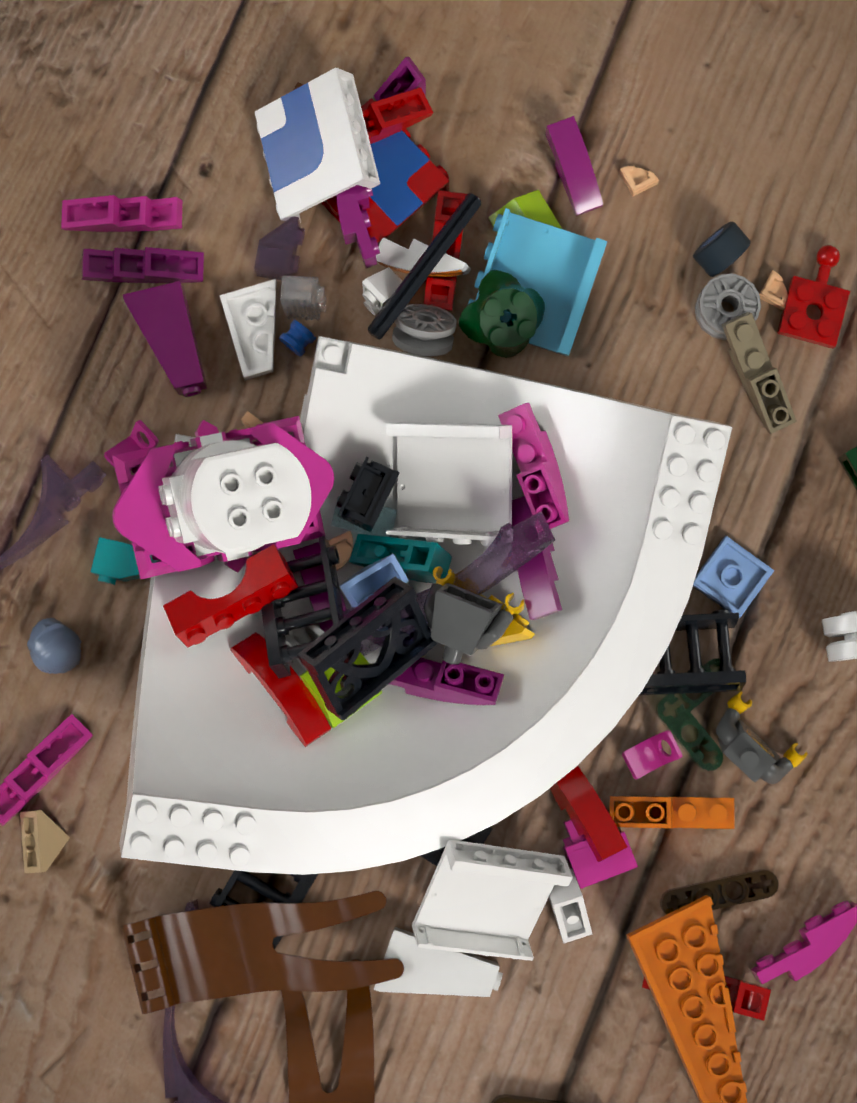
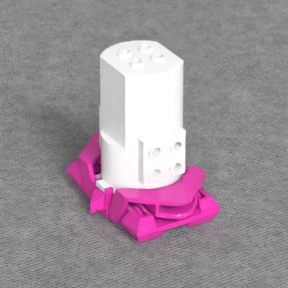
[112,416,334,579]

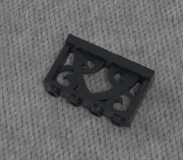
[297,577,438,720]

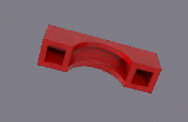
[163,544,298,648]

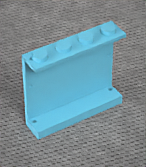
[468,208,607,357]

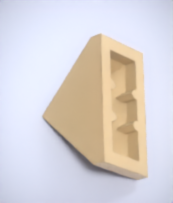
[20,810,70,873]

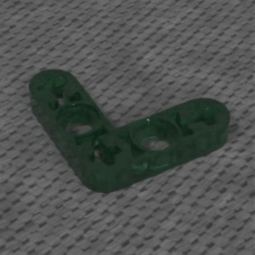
[656,658,724,771]

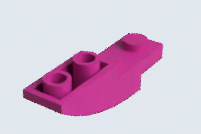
[498,403,569,533]
[751,900,857,984]

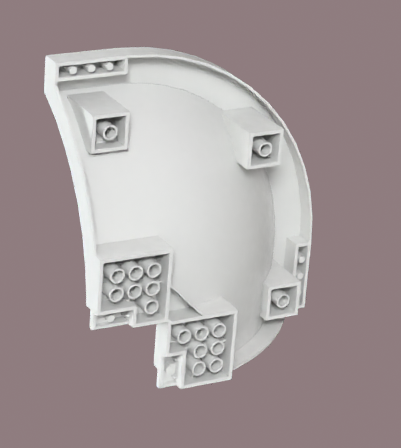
[119,336,732,875]

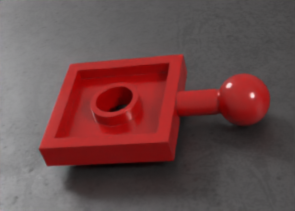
[777,245,850,349]

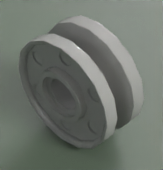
[695,273,761,340]
[392,304,457,356]

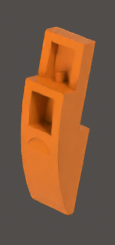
[610,796,735,829]

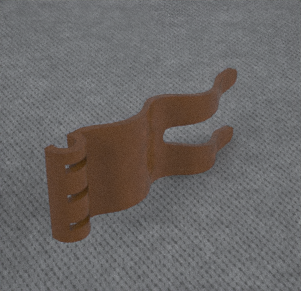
[121,891,404,1014]
[281,959,375,1103]

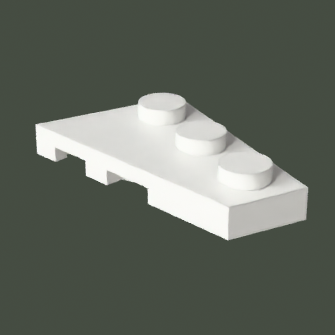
[219,279,277,380]

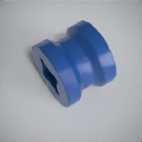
[279,320,316,357]

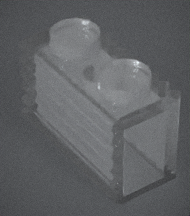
[280,275,327,321]

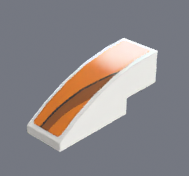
[376,238,471,277]

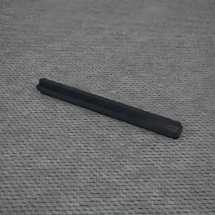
[368,193,481,340]

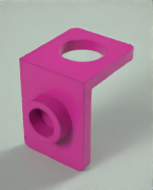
[104,420,159,471]
[622,730,683,779]

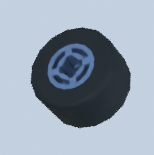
[693,222,751,277]

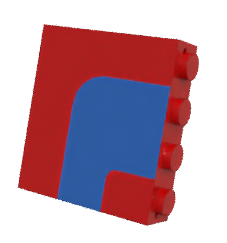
[321,98,450,246]

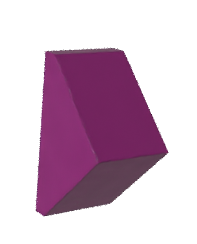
[373,56,426,101]

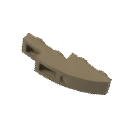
[721,312,797,434]

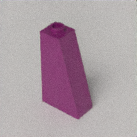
[123,281,207,397]

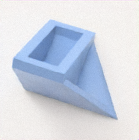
[339,554,409,609]

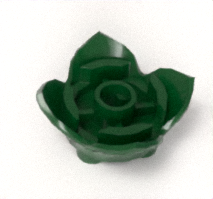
[458,270,545,358]

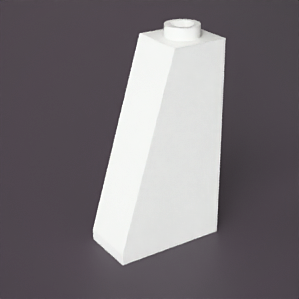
[374,927,503,997]

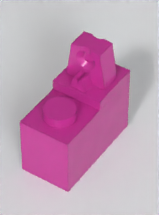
[562,819,638,889]

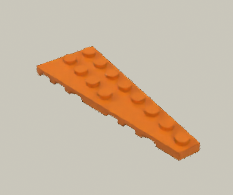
[626,895,747,1103]

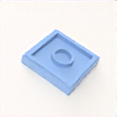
[693,535,774,618]

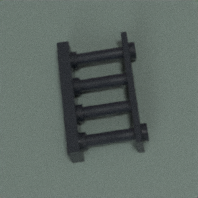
[261,536,350,679]
[639,610,746,695]
[209,870,318,949]

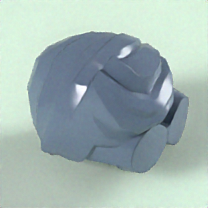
[27,618,81,674]

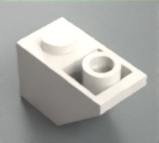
[362,267,402,316]

